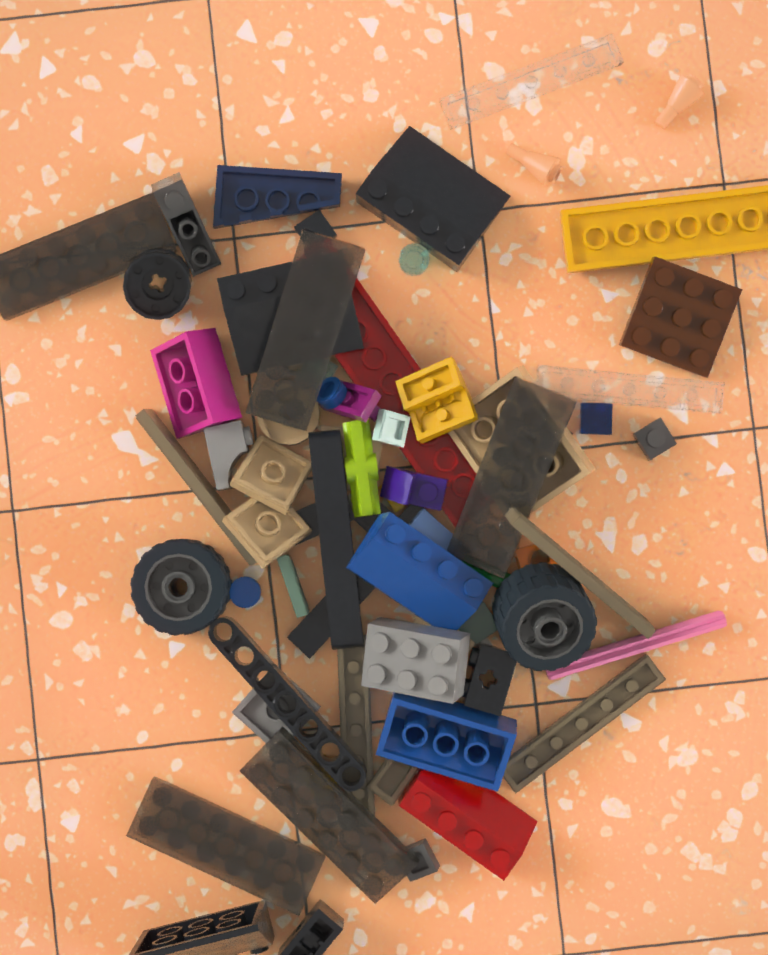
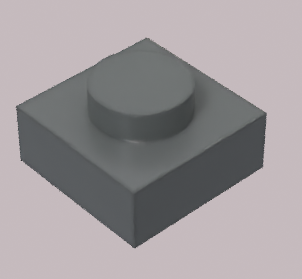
[632,417,677,461]
[396,838,440,882]

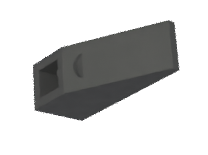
[151,172,221,277]

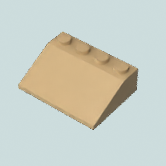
[448,365,596,517]

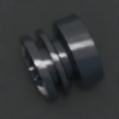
[123,247,192,320]

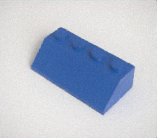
[346,512,493,630]
[375,692,517,792]

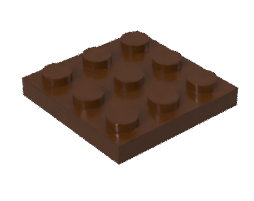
[619,256,743,378]

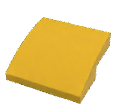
[395,356,479,444]

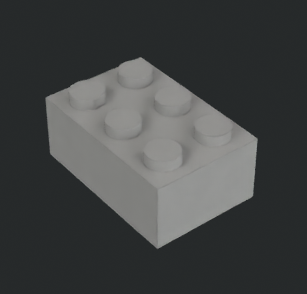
[361,617,471,704]

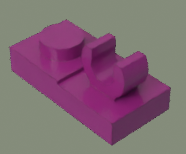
[318,380,382,422]

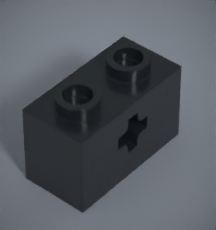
[462,642,517,716]
[278,899,344,955]

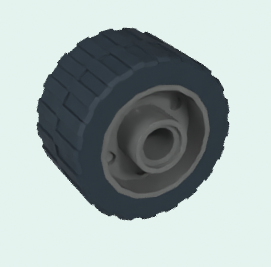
[130,539,232,636]
[492,562,597,671]

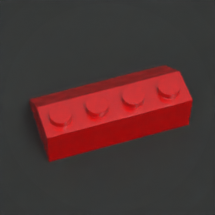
[398,768,538,881]

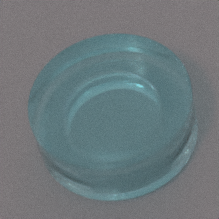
[398,243,430,276]

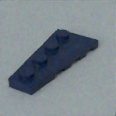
[213,165,342,229]

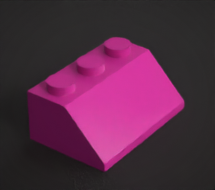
[150,328,242,439]

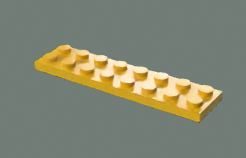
[560,185,768,274]

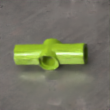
[342,420,381,517]

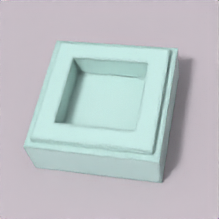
[372,409,411,448]

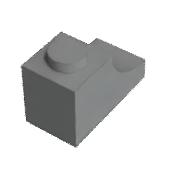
[203,420,254,491]

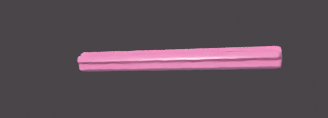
[545,611,727,680]

